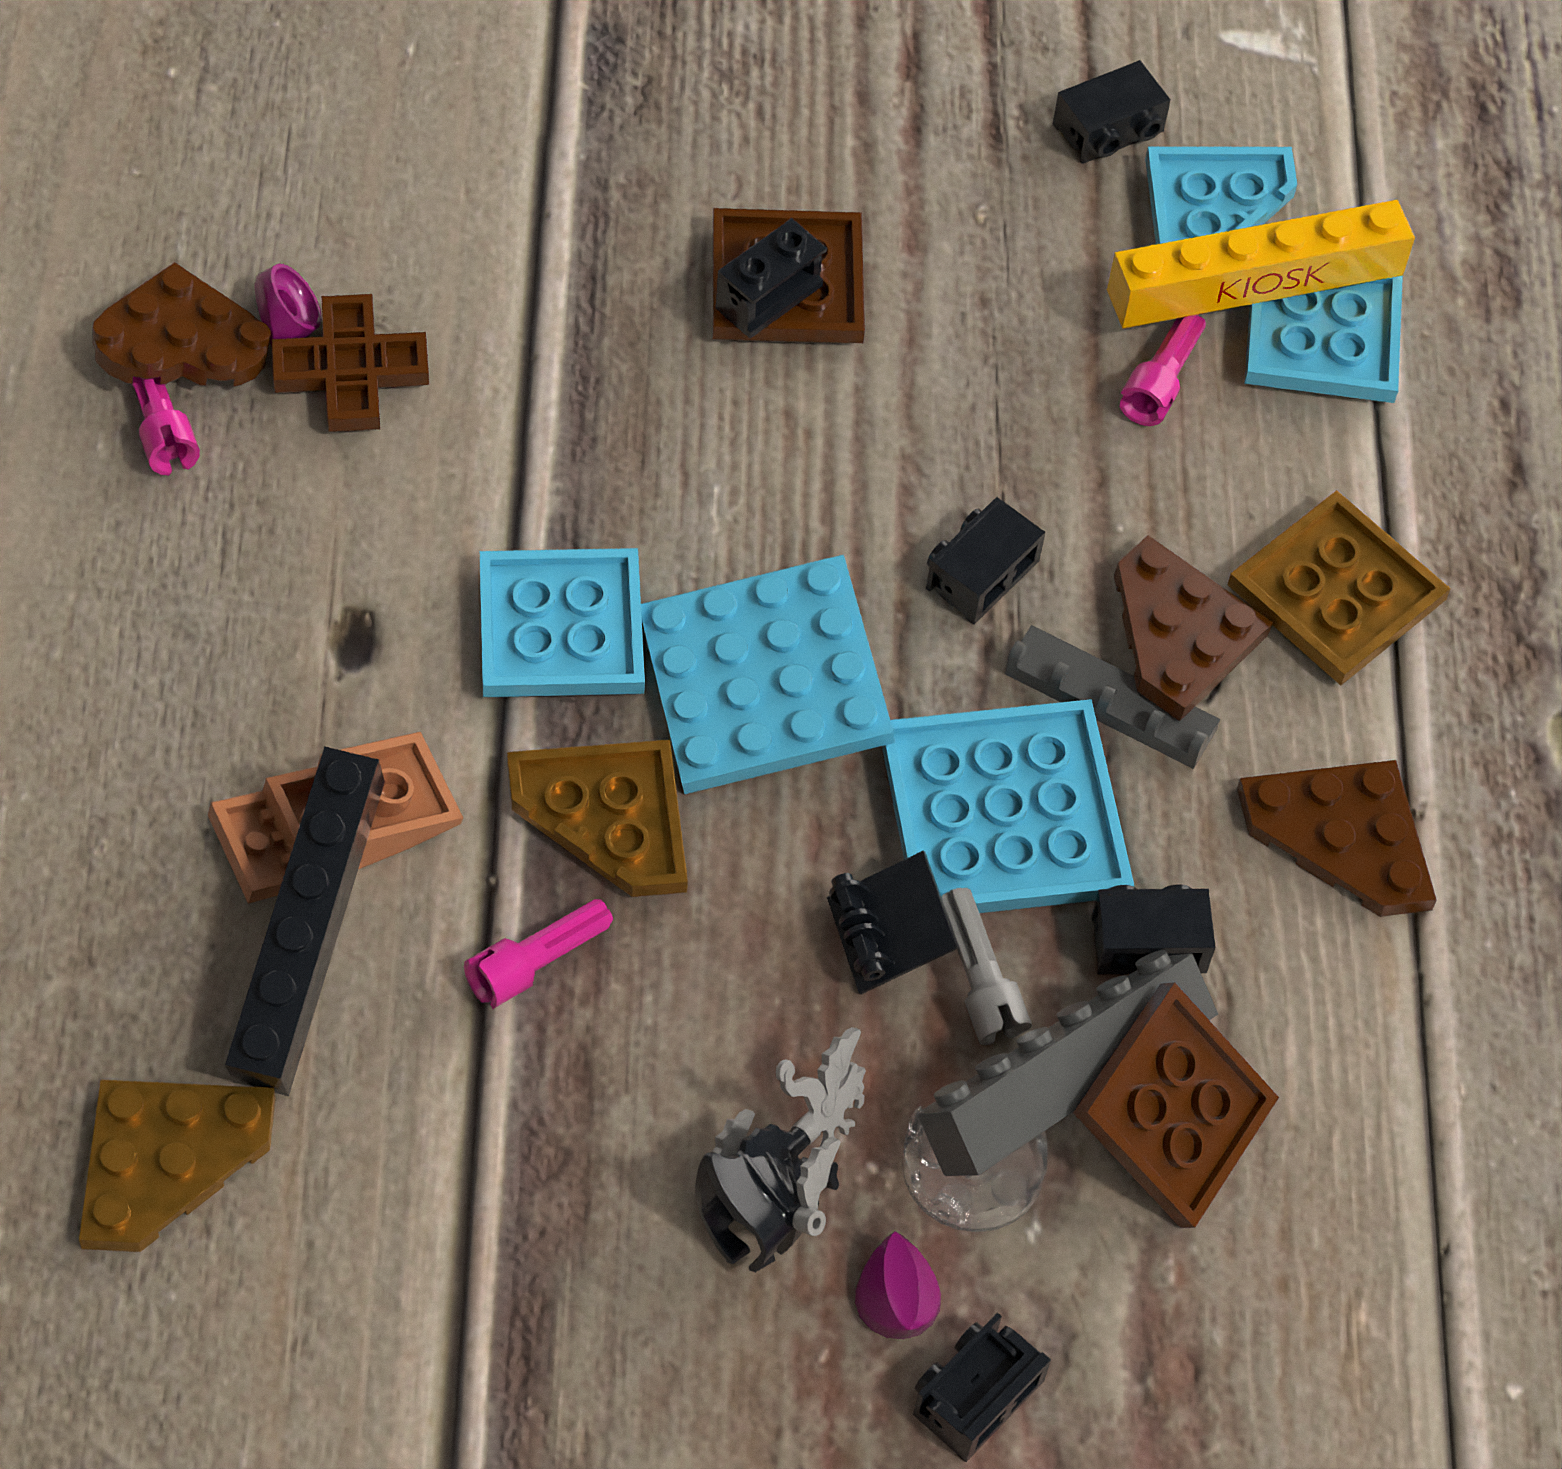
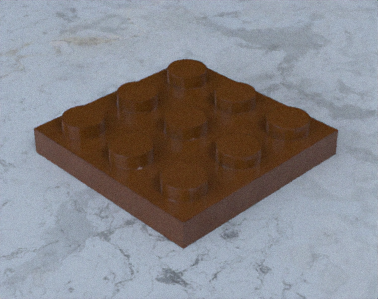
[713,208,865,343]
[1073,982,1279,1228]

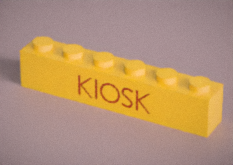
[1107,199,1415,329]

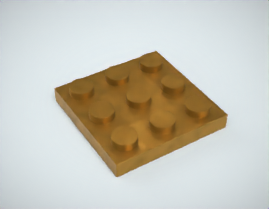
[1227,490,1451,686]

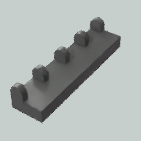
[1005,625,1220,769]

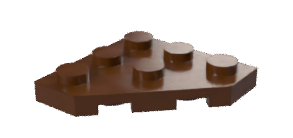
[1114,535,1273,721]
[1237,760,1437,917]

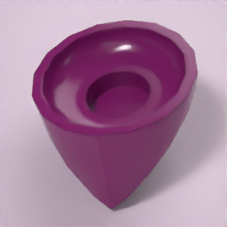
[254,263,322,346]
[855,1231,941,1339]

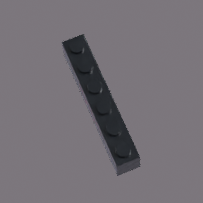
[225,746,385,1096]

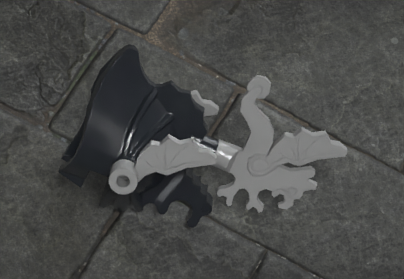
[695,1027,866,1273]

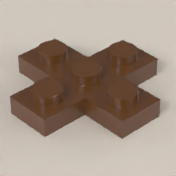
[272,294,429,432]

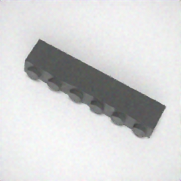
[917,950,1218,1176]

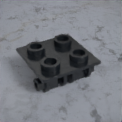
[827,850,959,995]

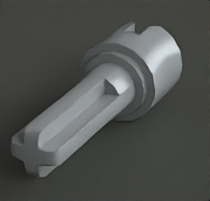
[941,887,1032,1045]

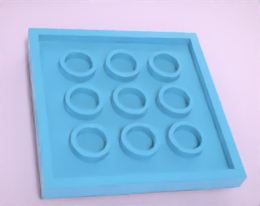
[641,554,895,794]
[882,699,1135,913]

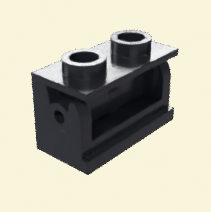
[1052,60,1171,164]
[715,218,827,339]
[926,497,1046,625]
[1091,884,1216,975]
[913,1312,1051,1462]

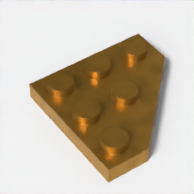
[507,739,688,897]
[79,1079,276,1252]

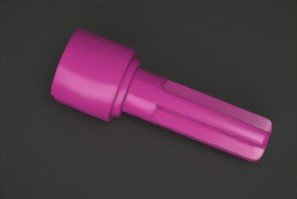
[1119,314,1206,426]
[132,377,200,476]
[464,899,613,1009]

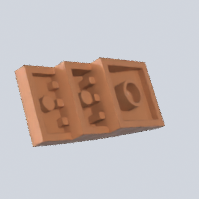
[208,732,463,904]

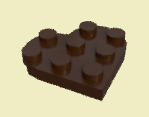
[92,262,271,386]

